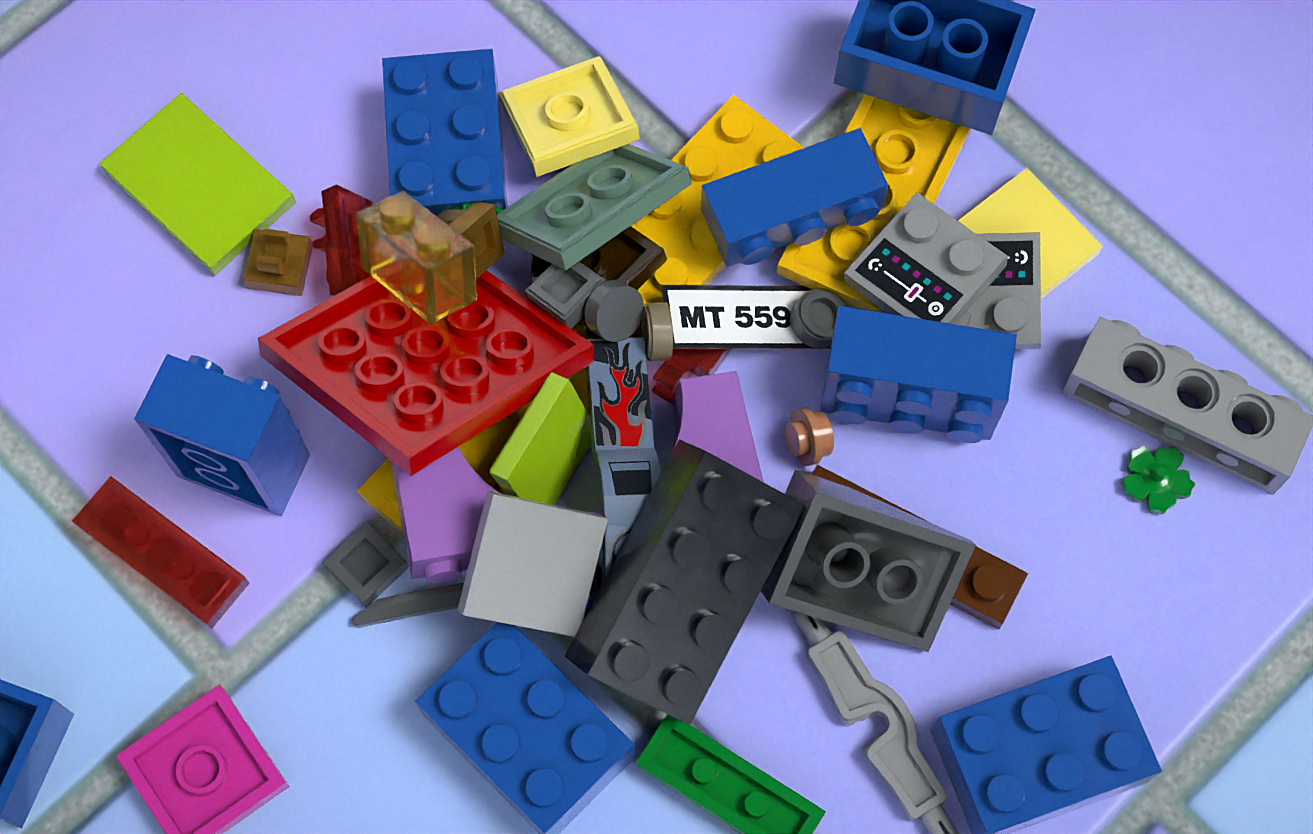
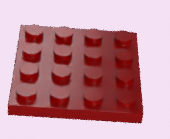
[258,238,593,476]

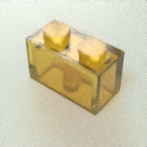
[356,191,477,324]

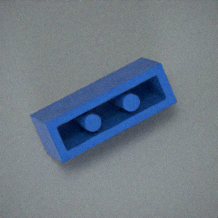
[701,128,888,267]

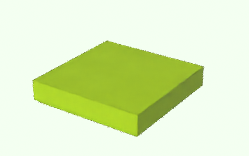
[490,372,592,505]

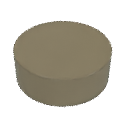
[640,302,673,361]

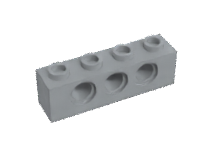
[1061,316,1313,495]

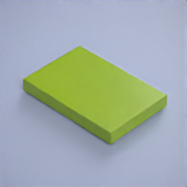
[99,92,296,276]

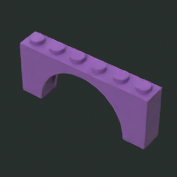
[390,371,764,583]

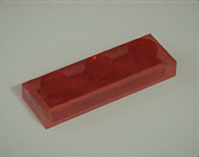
[72,476,250,629]

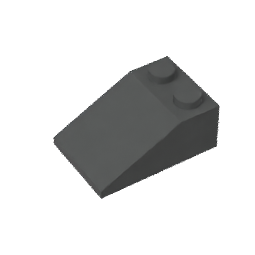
[760,469,976,652]

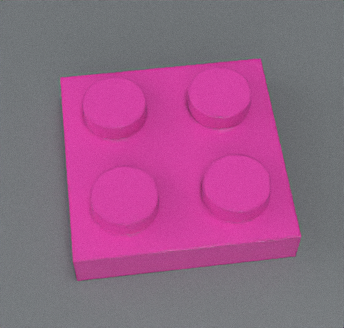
[116,684,290,834]

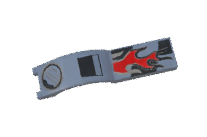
[586,337,661,582]

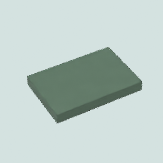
[497,144,692,270]

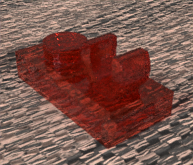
[309,184,380,296]

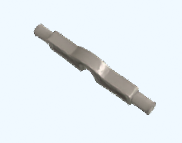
[793,612,959,834]

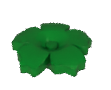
[1121,446,1195,514]

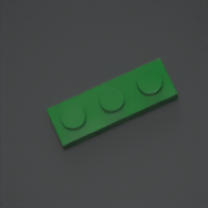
[636,714,826,834]

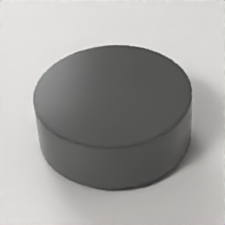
[585,280,644,342]
[790,289,847,349]

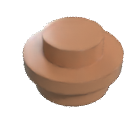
[785,407,834,466]

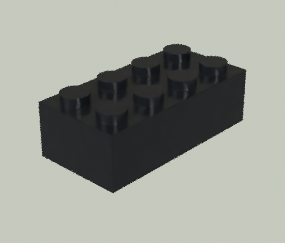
[565,439,805,725]

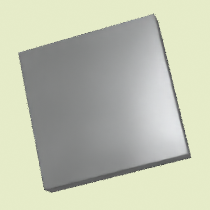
[457,490,608,637]

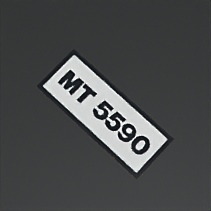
[661,285,830,349]

